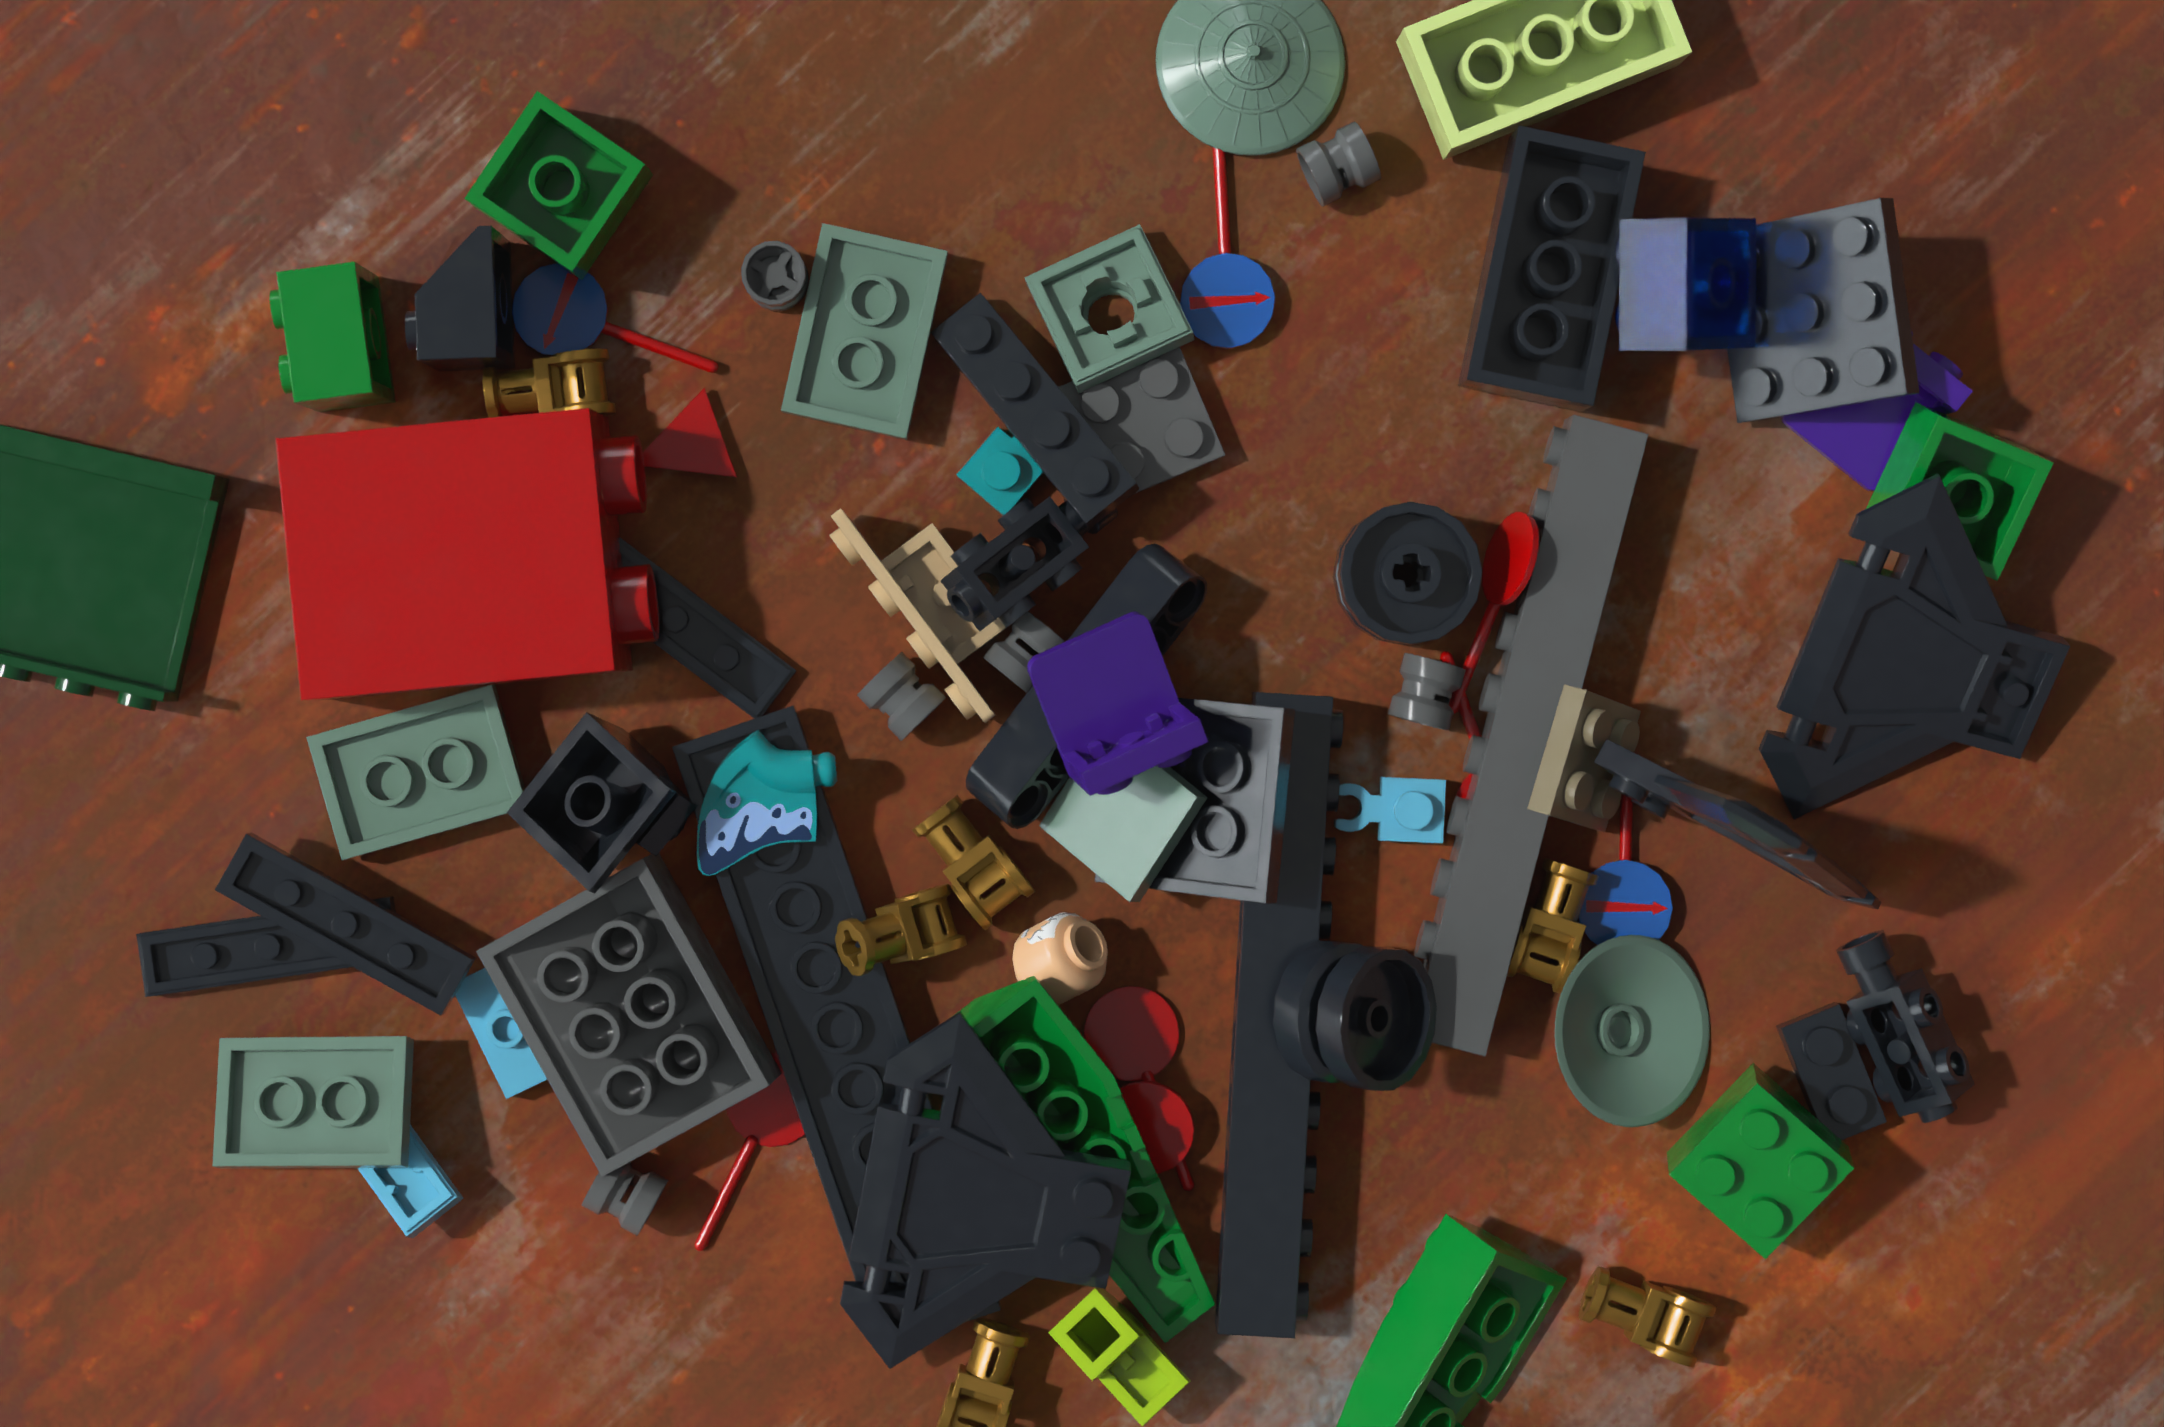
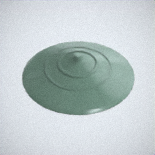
[1155,0,1345,156]
[1555,935,1710,1127]

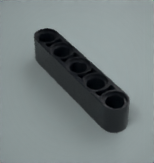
[966,543,1207,829]

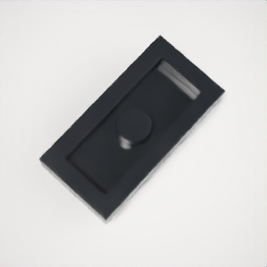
[1776,1002,1887,1140]

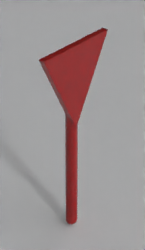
[643,388,737,478]

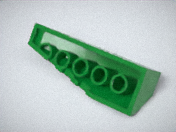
[953,976,1215,1343]
[1336,1214,1567,1427]

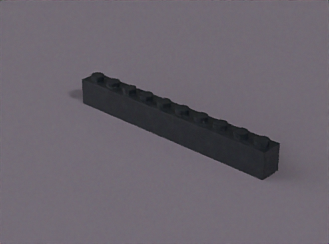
[1215,692,1343,1339]

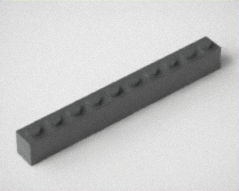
[1414,415,1648,1056]

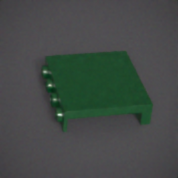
[0,425,230,711]

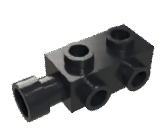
[941,496,1118,632]
[1836,930,1975,1123]

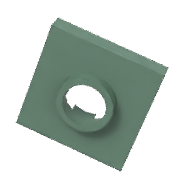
[1025,224,1195,393]

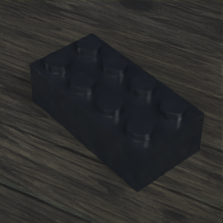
[1458,125,1646,412]

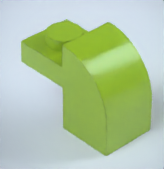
[1048,1288,1191,1426]

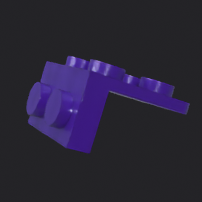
[1781,331,1973,491]
[1027,612,1208,796]

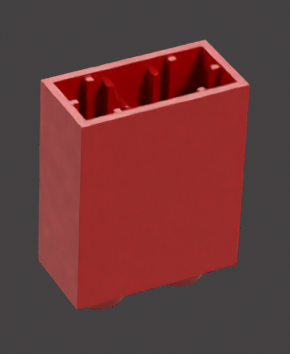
[275,408,659,700]

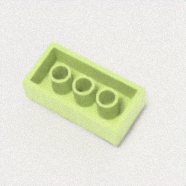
[1396,0,1692,160]

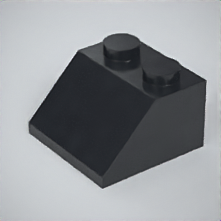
[405,226,515,371]
[507,712,676,893]

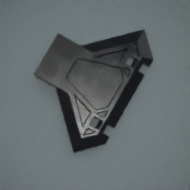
[1759,474,2070,820]
[1594,739,1882,910]
[840,1011,1131,1369]

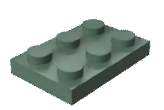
[781,223,948,440]
[306,684,525,860]
[212,1036,414,1169]

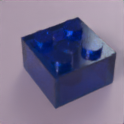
[1615,218,1756,351]

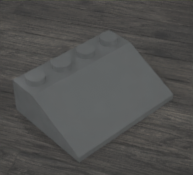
[476,853,782,1177]

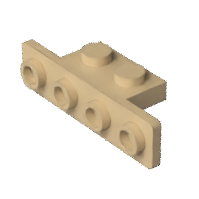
[829,508,1006,723]

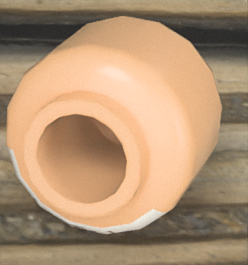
[1012,912,1108,1005]

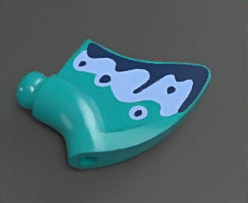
[697,730,837,876]

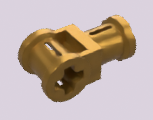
[483,349,616,418]
[912,795,1036,930]
[1507,858,1599,994]
[835,883,967,976]
[1579,1266,1717,1368]
[937,1318,1030,1427]

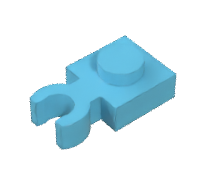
[1334,777,1446,843]

